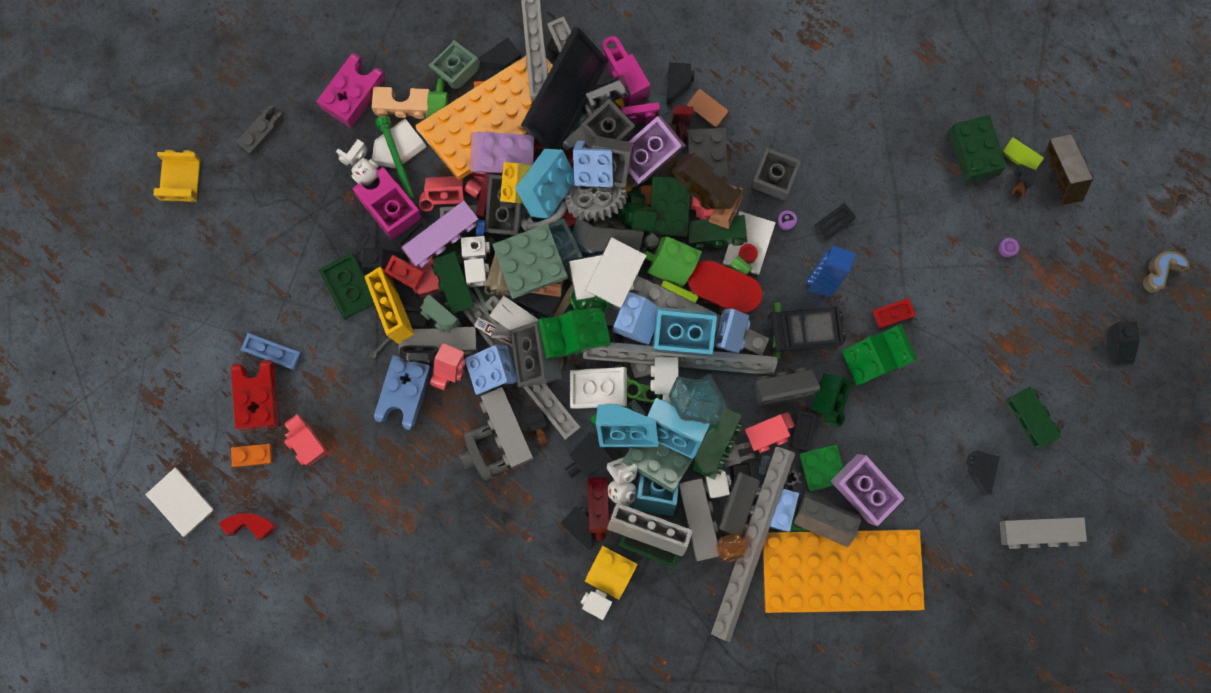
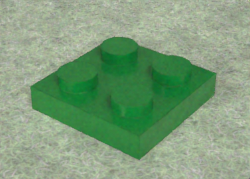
[798,445,843,492]

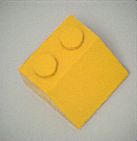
[585,546,638,600]

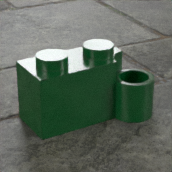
[618,193,657,231]
[811,373,852,427]

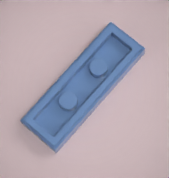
[241,333,302,371]

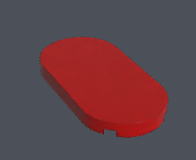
[688,261,762,314]

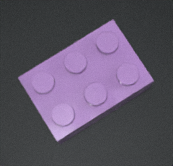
[629,116,685,184]
[470,131,534,174]
[831,454,905,526]

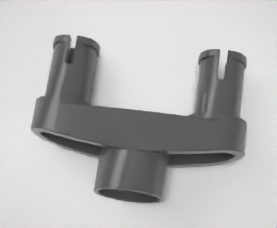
[458,424,508,481]

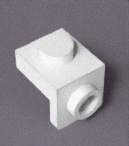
[336,140,367,166]
[607,457,637,485]

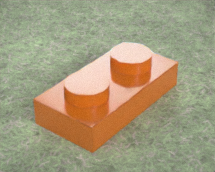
[231,444,273,468]

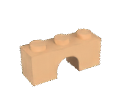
[372,87,430,119]

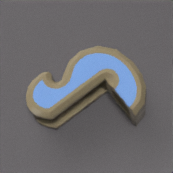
[1143,251,1190,293]

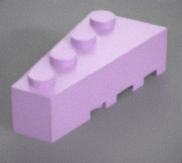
[402,201,478,267]

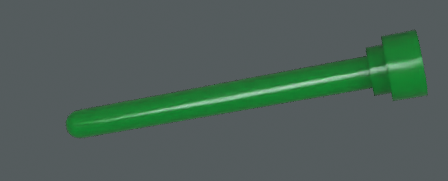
[375,116,414,200]

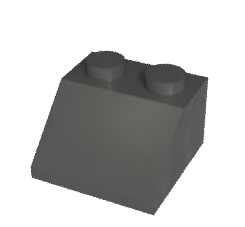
[592,136,634,187]

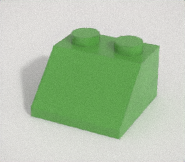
[647,236,701,288]

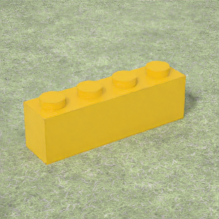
[364,267,414,344]

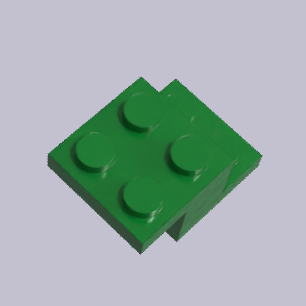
[538,307,611,359]
[841,324,918,386]

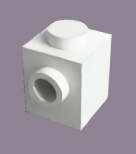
[461,236,490,260]
[464,256,489,287]
[705,471,731,499]
[581,589,612,620]

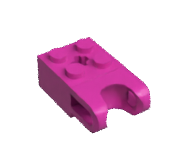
[602,36,650,106]
[317,53,385,128]
[353,167,421,240]

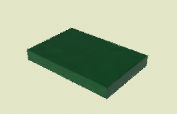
[319,253,375,320]

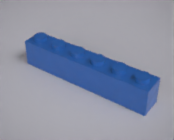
[806,245,856,298]

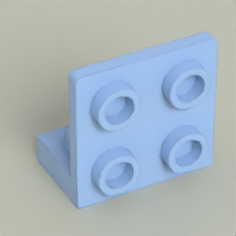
[573,141,613,187]
[465,345,517,394]

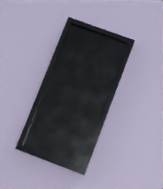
[521,27,609,150]

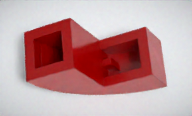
[218,513,278,540]

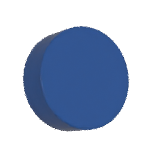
[476,219,485,237]

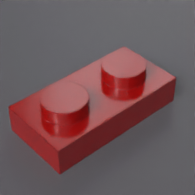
[384,255,426,290]
[872,298,916,329]

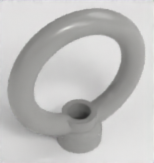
[520,201,567,232]

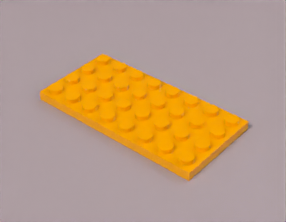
[415,56,553,180]
[762,530,925,613]

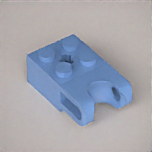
[374,355,433,431]

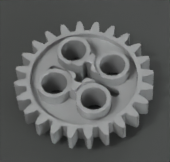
[564,183,627,222]

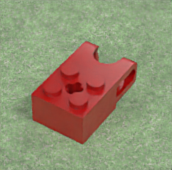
[231,360,280,431]

